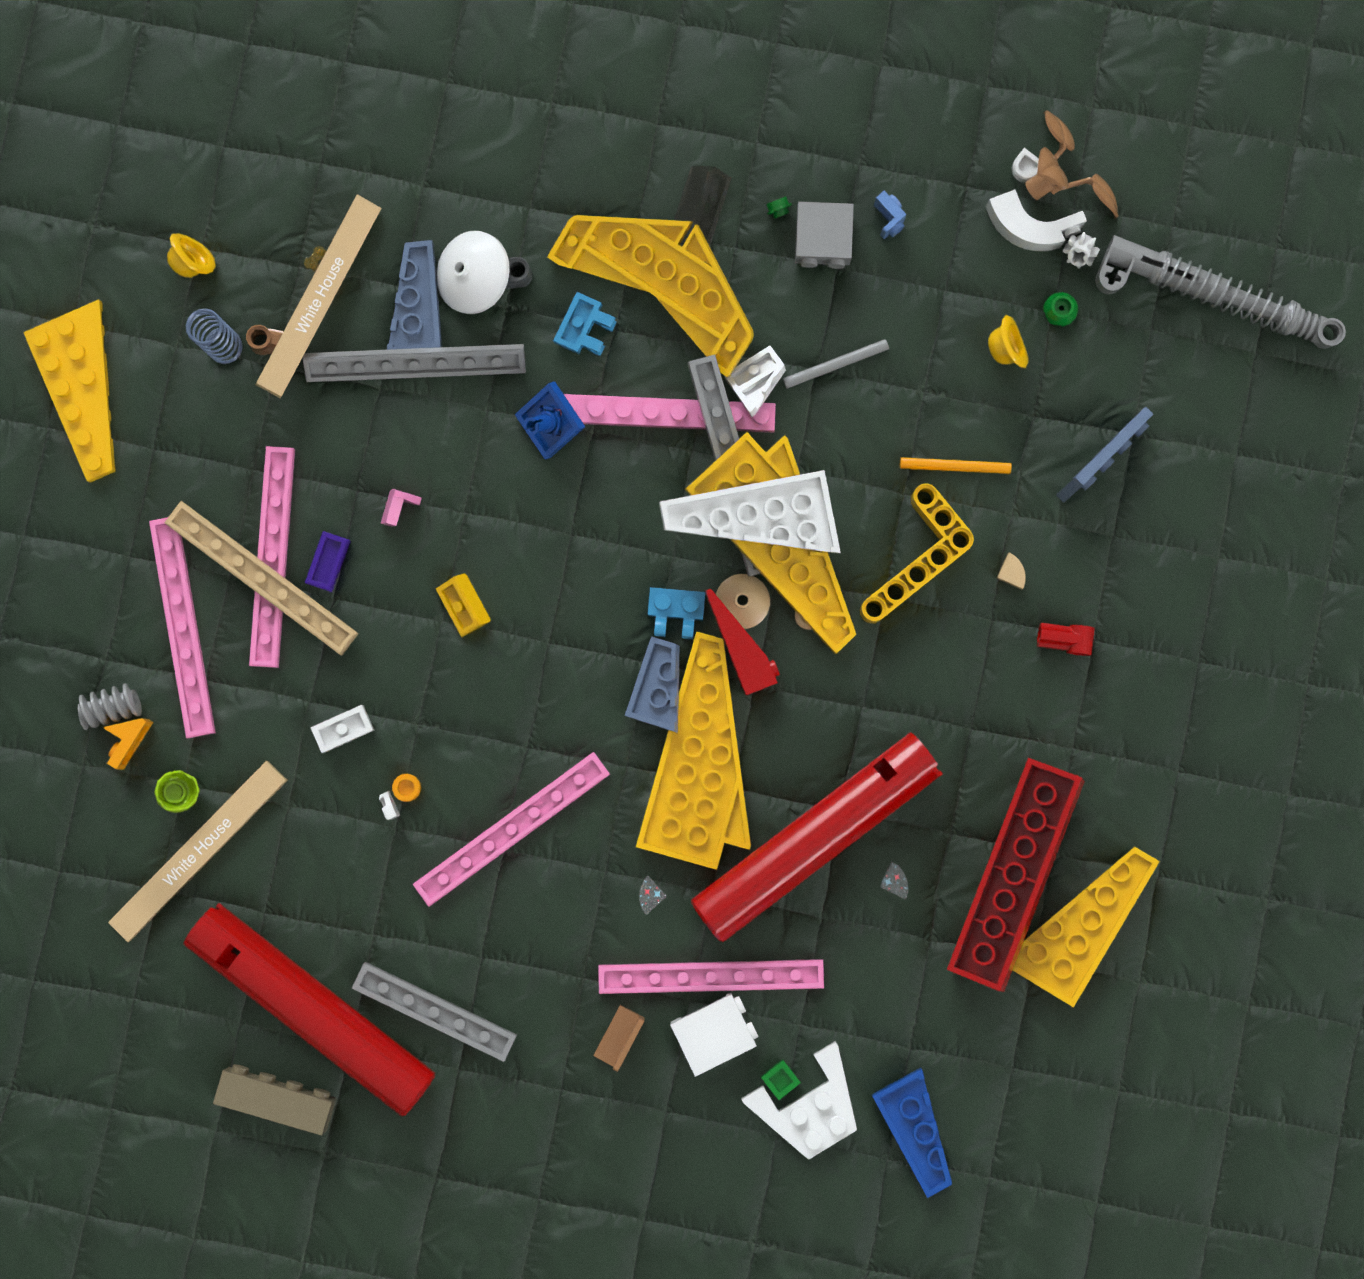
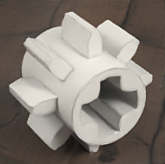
[1063,232,1100,269]

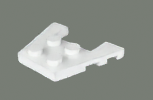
[741,1041,857,1160]

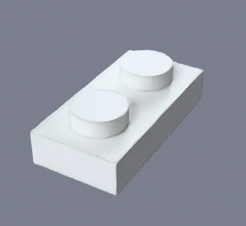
[311,705,375,753]

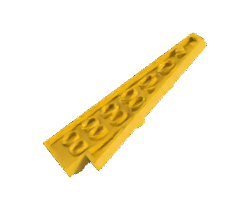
[636,631,751,870]

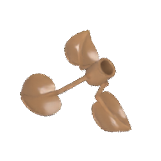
[1025,110,1118,219]

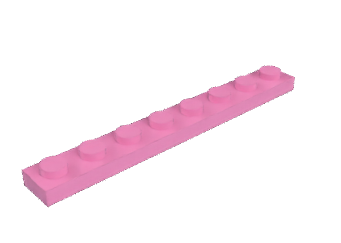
[558,394,776,433]

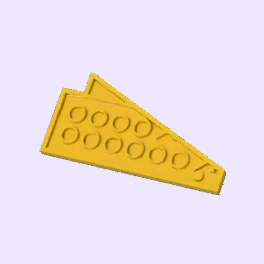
[685,432,856,654]

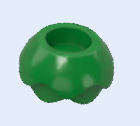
[1043,292,1078,326]

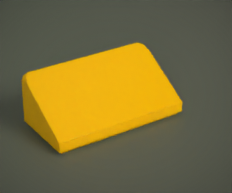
[436,573,491,637]

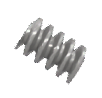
[78,683,142,730]

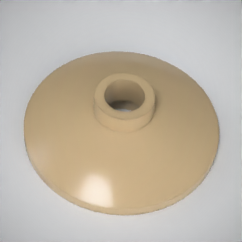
[716,574,770,629]

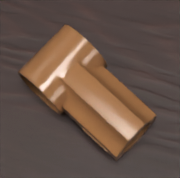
[246,325,284,355]

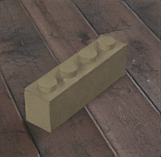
[213,1064,337,1136]

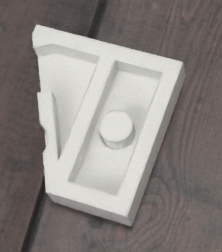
[724,346,786,417]

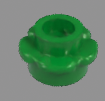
[766,196,792,219]

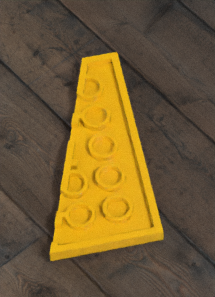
[1013,847,1160,1007]

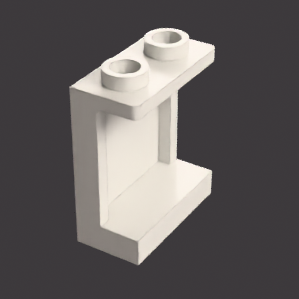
[670,993,759,1077]

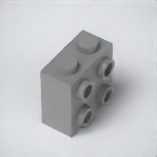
[795,202,854,269]

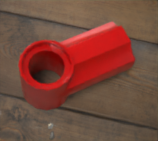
[1037,623,1095,656]

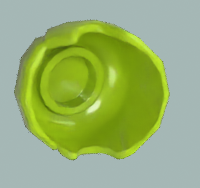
[154,770,200,813]

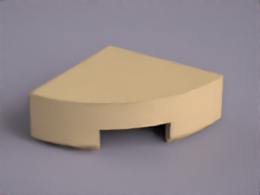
[996,553,1026,590]

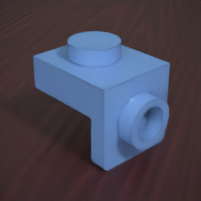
[874,191,906,239]

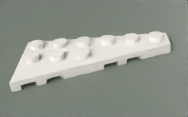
[659,470,840,553]

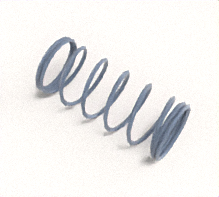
[186,308,243,364]

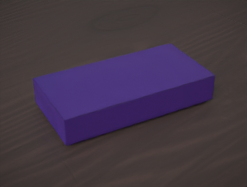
[305,531,350,592]

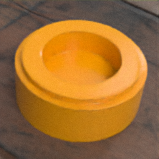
[392,774,421,802]

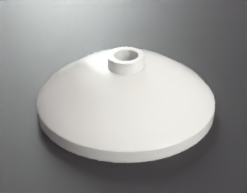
[436,231,509,314]

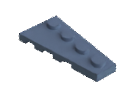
[387,240,442,350]
[1056,407,1153,503]

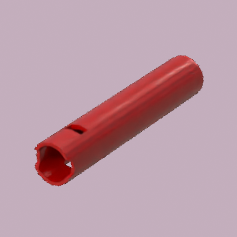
[691,732,943,942]
[183,903,435,1117]

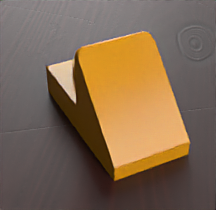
[104,718,153,770]

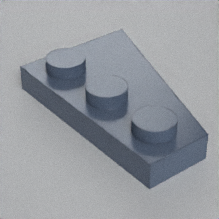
[625,636,680,733]

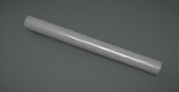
[783,339,889,389]

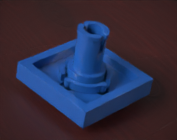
[515,382,585,459]

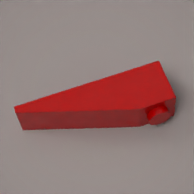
[705,589,780,695]

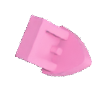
[381,489,422,527]

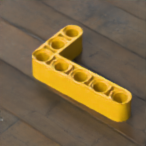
[860,484,974,623]

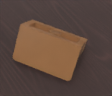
[594,1004,645,1072]

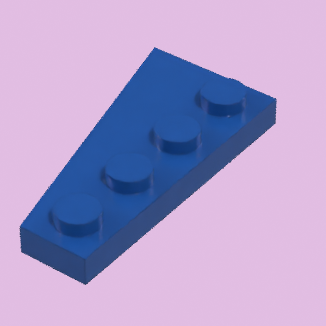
[872,1068,952,1198]

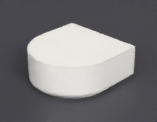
[1012,148,1039,182]

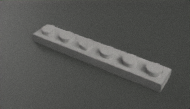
[352,962,517,1062]

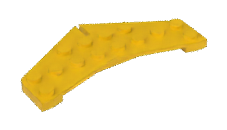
[547,215,754,377]

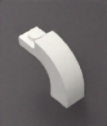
[986,190,1087,251]

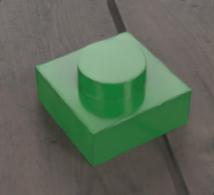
[761,1059,801,1100]

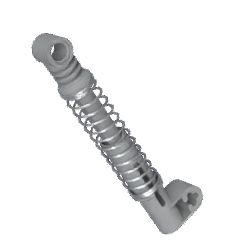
[1095,235,1346,349]

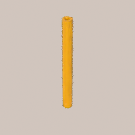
[900,457,1011,474]

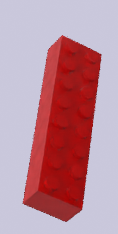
[947,758,1085,992]

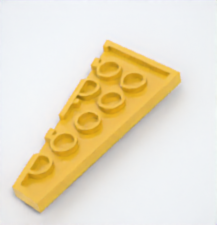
[23,299,115,483]

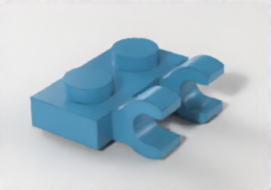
[553,292,617,356]
[648,587,705,640]

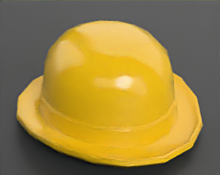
[167,233,216,278]
[988,315,1029,368]

